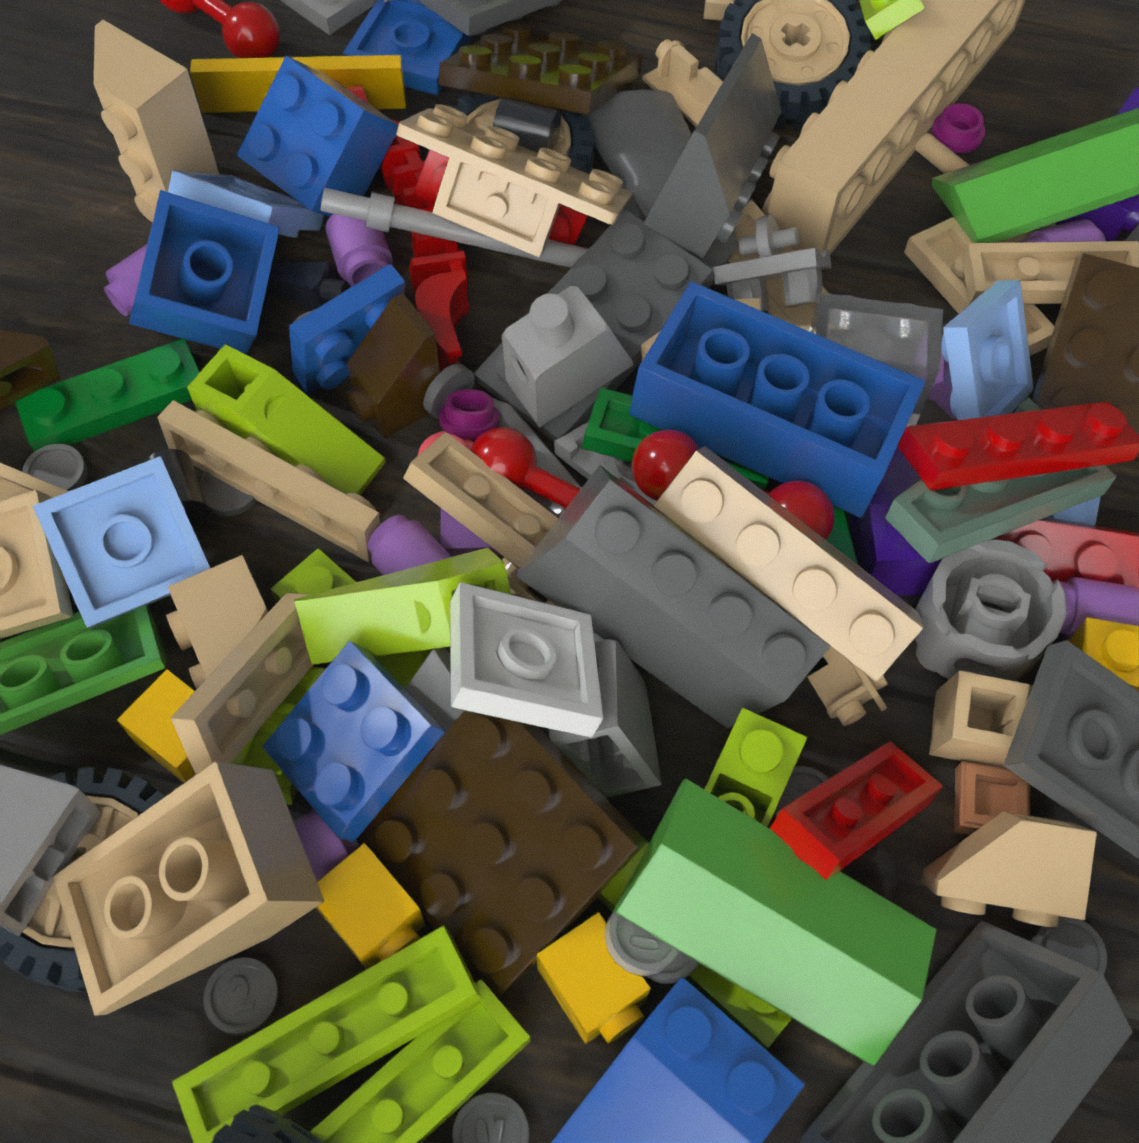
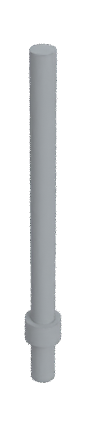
[320,187,589,268]

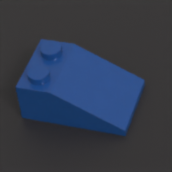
[551,977,805,1143]

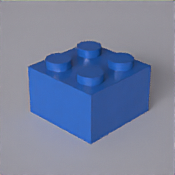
[237,56,399,217]
[129,190,280,354]

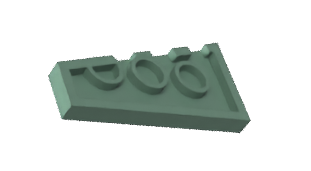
[885,398,1117,563]

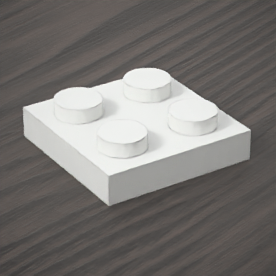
[450,582,603,738]

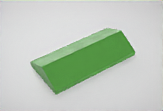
[932,108,1139,243]
[0,605,167,735]
[613,779,937,1066]

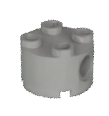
[915,539,1066,682]

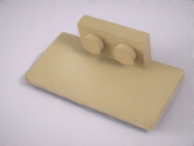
[396,104,632,257]

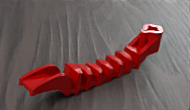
[346,84,469,372]

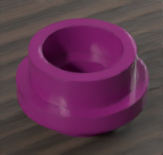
[931,103,985,153]
[439,389,499,442]

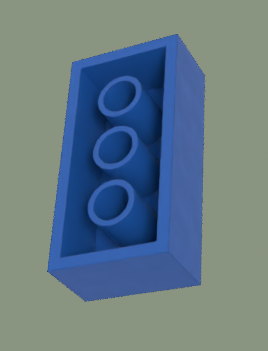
[629,281,926,518]

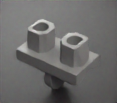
[713,215,831,312]

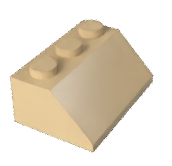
[94,20,219,222]

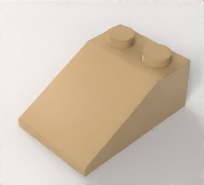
[53,761,325,1016]

